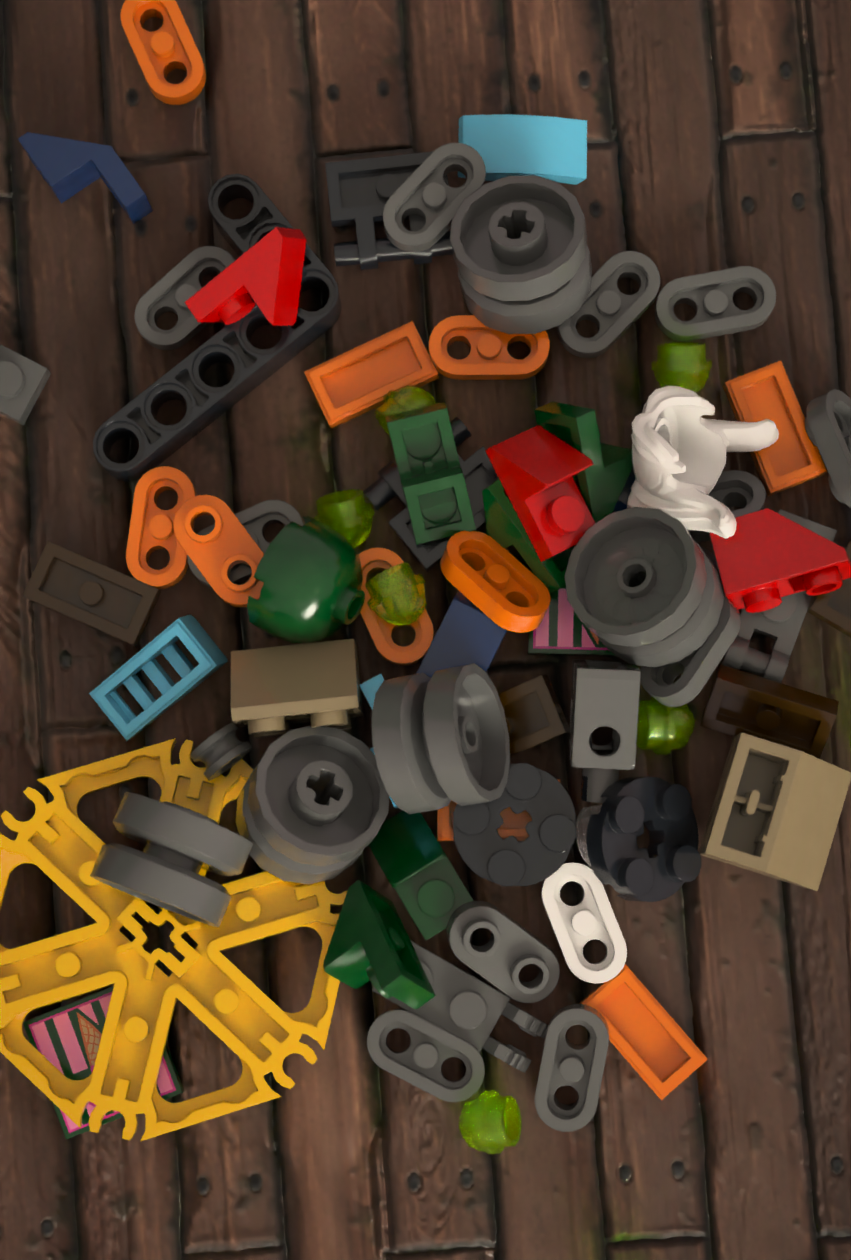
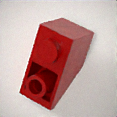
[709,508,851,613]

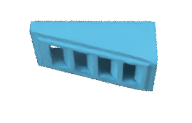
[89,615,228,741]

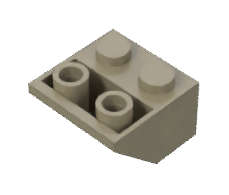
[231,639,364,739]
[699,732,851,891]

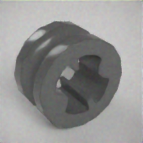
[190,722,253,781]

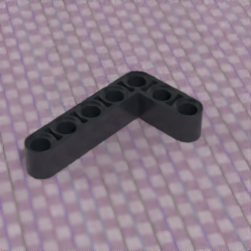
[93,174,342,482]

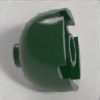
[247,516,365,643]

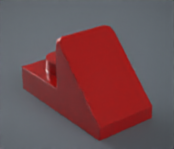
[185,227,307,326]
[485,425,596,562]

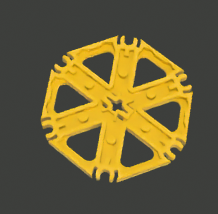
[0,738,347,1141]

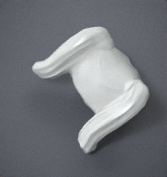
[627,386,779,538]

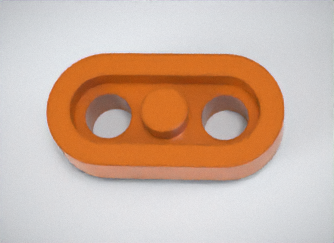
[120,0,206,105]
[429,315,550,380]
[126,466,197,589]
[173,495,264,607]
[440,531,551,633]
[358,547,434,666]

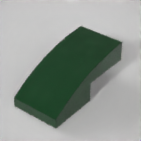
[385,402,476,544]

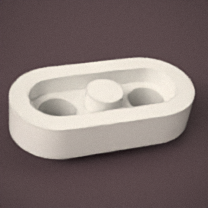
[541,862,627,984]

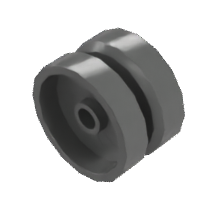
[450,175,592,334]
[565,507,725,668]
[372,663,510,814]
[235,726,389,885]
[90,792,253,928]

